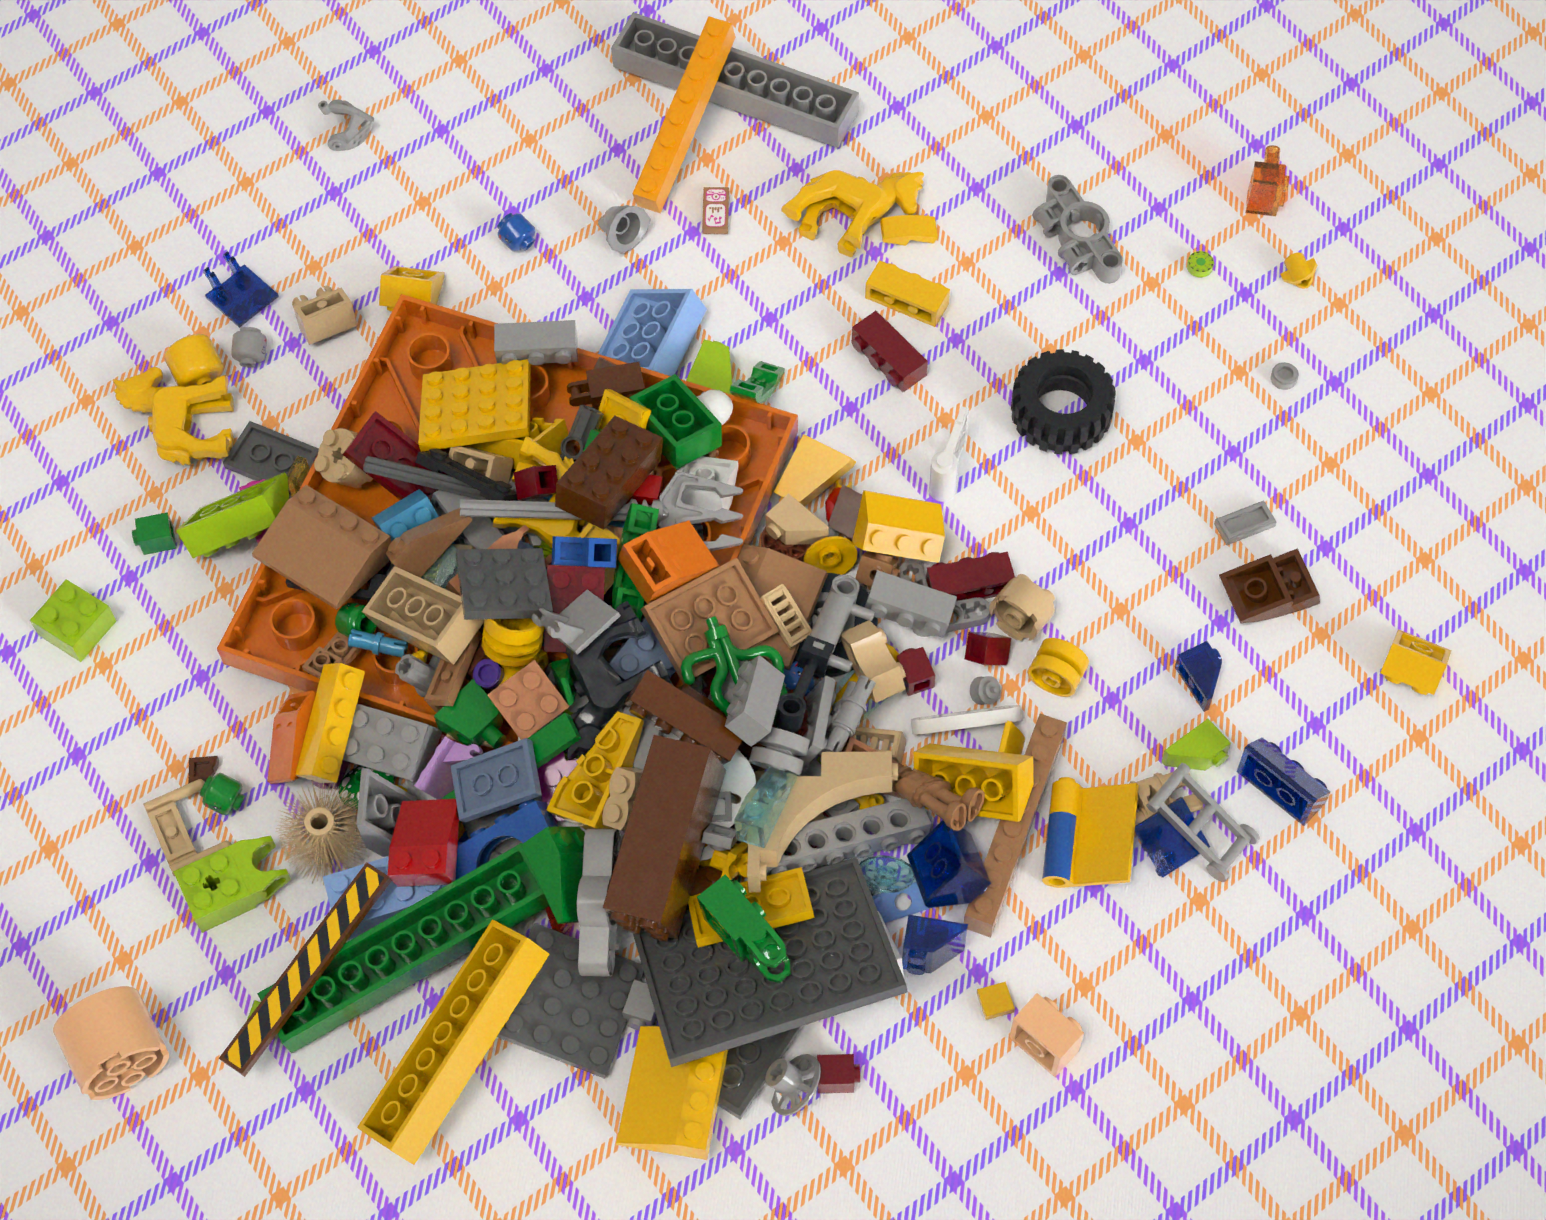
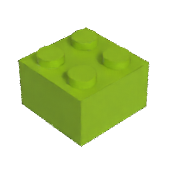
[30,579,116,662]

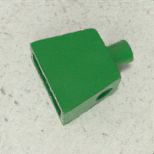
[434,679,506,749]

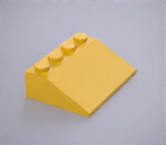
[616,1026,728,1160]

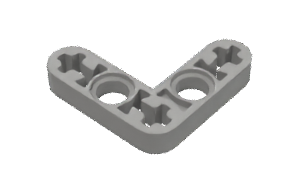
[899,561,990,637]

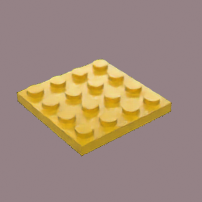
[418,359,531,452]

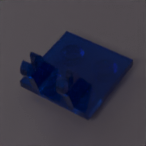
[203,251,279,328]
[1135,797,1210,878]

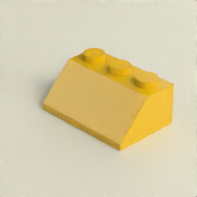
[852,490,945,563]

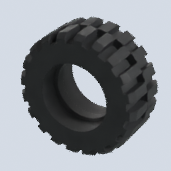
[1011,349,1116,454]

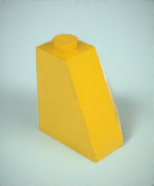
[774,434,856,507]

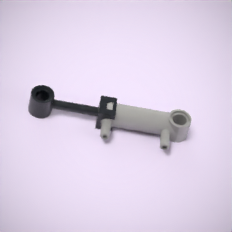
[773,574,875,733]

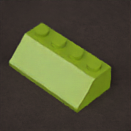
[176,472,289,558]

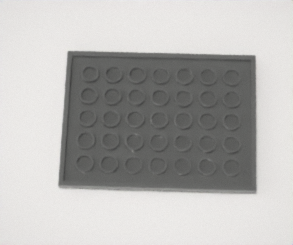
[633,857,908,1067]

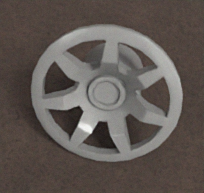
[765,1054,821,1116]

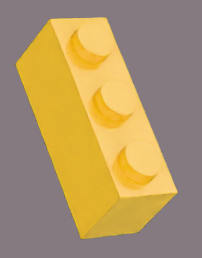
[865,260,950,327]

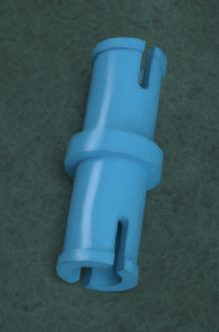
[348,629,408,658]

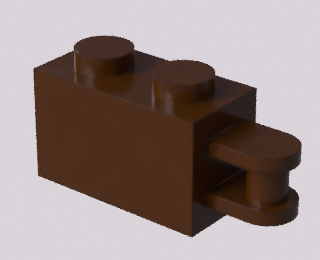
[567,362,645,410]

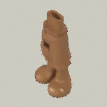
[892,766,985,831]

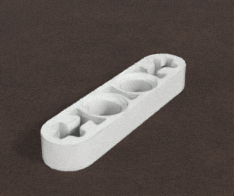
[911,705,1022,734]

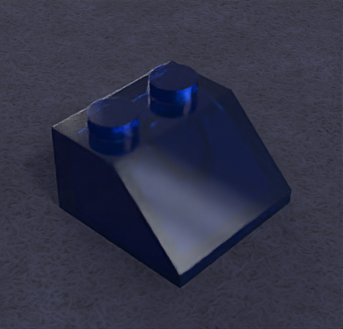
[902,915,968,975]

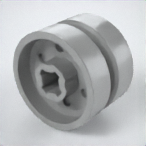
[749,727,810,776]

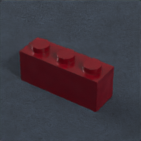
[851,310,928,392]
[926,552,1015,601]

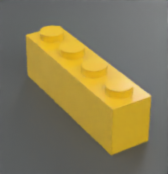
[295,663,365,783]

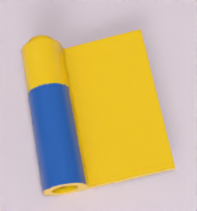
[1042,777,1139,888]

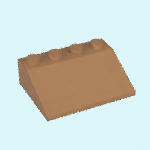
[252,485,391,610]
[737,544,828,670]

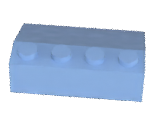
[598,289,707,376]

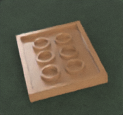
[641,558,779,684]

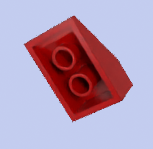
[387,799,459,887]

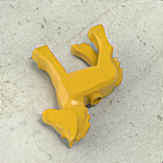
[781,170,924,257]
[112,367,234,465]
[493,436,586,548]

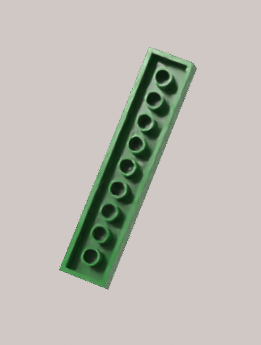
[257,843,550,1053]

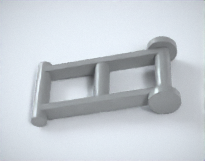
[1146,763,1260,882]

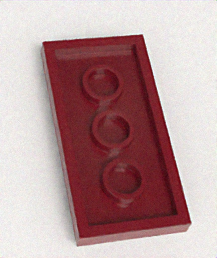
[342,411,448,502]

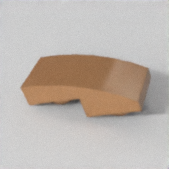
[302,632,362,679]

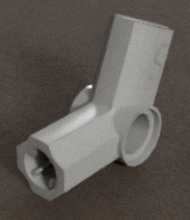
[395,654,441,698]

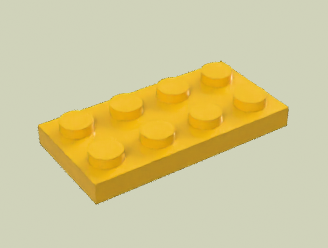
[688,867,815,948]

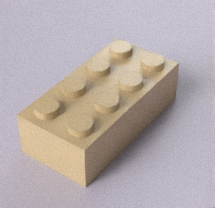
[362,566,484,665]

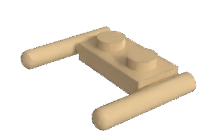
[143,779,232,876]

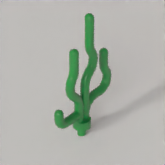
[680,616,787,741]

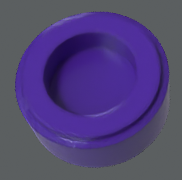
[473,659,504,689]

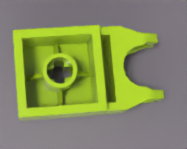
[173,836,291,933]

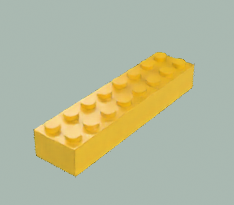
[357,919,549,1165]

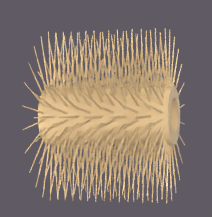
[275,781,368,885]

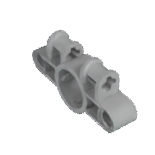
[1032,175,1123,284]
[577,829,620,977]

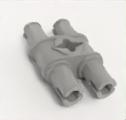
[814,675,876,762]

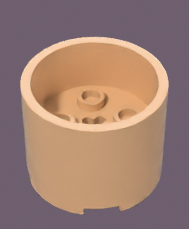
[53,986,169,1100]

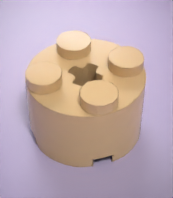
[314,428,373,488]
[989,574,1055,641]

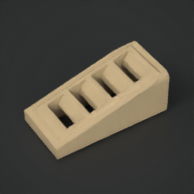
[760,584,812,649]
[852,727,906,764]

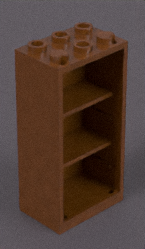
[603,735,726,942]

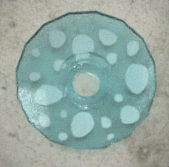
[859,855,915,893]

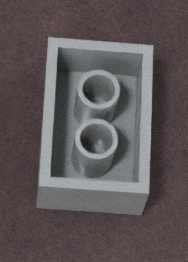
[343,704,442,783]

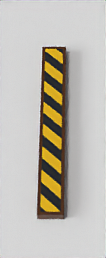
[219,862,392,1077]

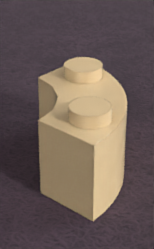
[840,620,906,703]

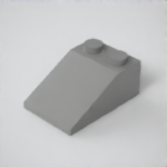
[356,768,417,857]

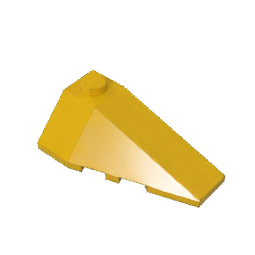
[546,711,644,830]

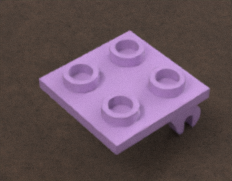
[414,736,483,799]

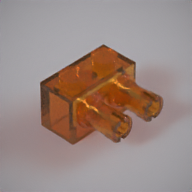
[1245,145,1290,216]

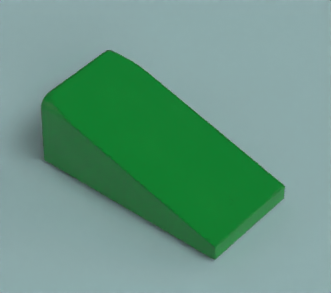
[550,658,577,705]

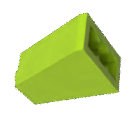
[686,339,732,395]

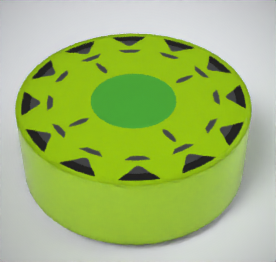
[1187,251,1214,278]

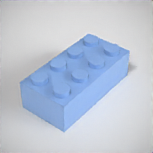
[323,856,446,940]

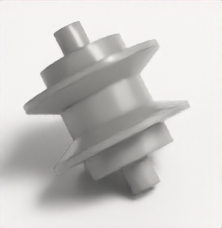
[970,676,1001,705]

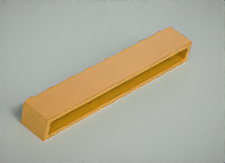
[632,16,736,214]

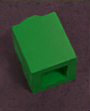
[132,512,176,555]

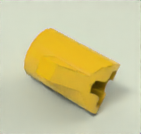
[1280,252,1318,289]

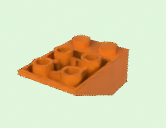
[618,520,719,604]
[267,690,316,784]

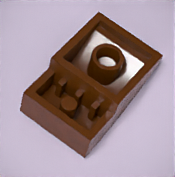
[1219,548,1320,624]

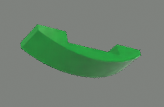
[730,361,785,403]
[612,503,659,620]

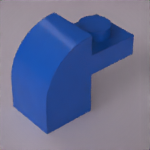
[551,536,617,568]

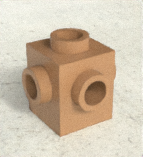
[855,551,901,590]

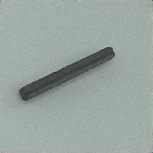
[363,456,488,500]

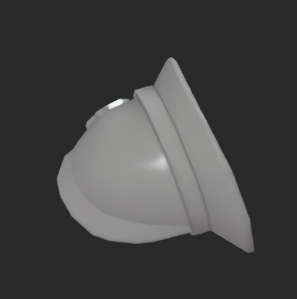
[598,205,651,253]

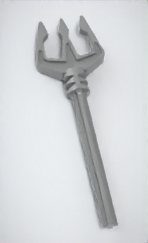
[460,472,743,551]

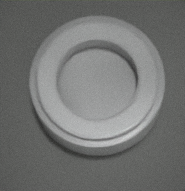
[1270,362,1299,390]

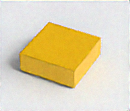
[976,982,1015,1020]

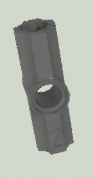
[560,405,604,462]

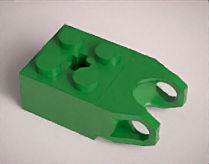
[697,874,791,983]

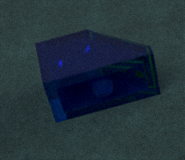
[1175,641,1222,712]

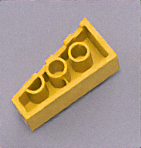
[464,417,568,469]

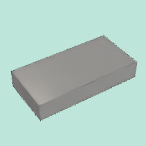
[1214,500,1277,545]

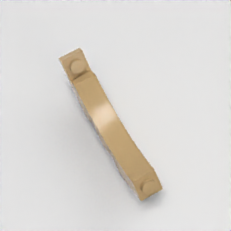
[747,751,898,892]

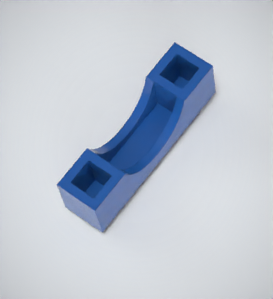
[455,799,558,880]

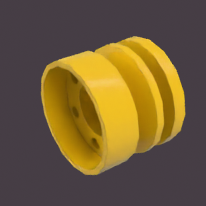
[482,618,544,667]

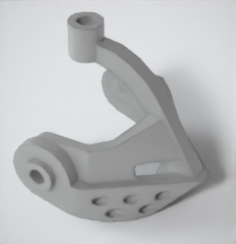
[318,99,374,151]

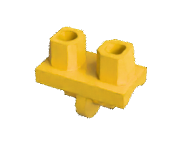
[710,839,748,880]

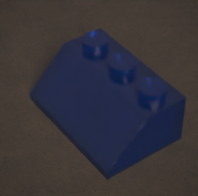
[1236,737,1331,826]
[907,820,991,908]

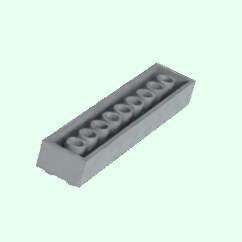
[611,12,859,148]

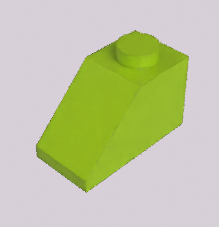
[1161,719,1231,771]

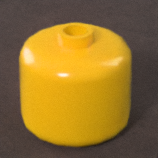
[165,334,224,387]

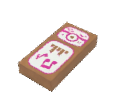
[702,187,729,234]

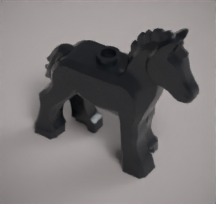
[564,601,673,760]

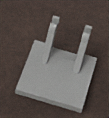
[532,590,621,655]

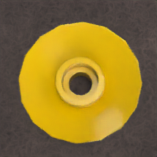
[804,536,857,575]

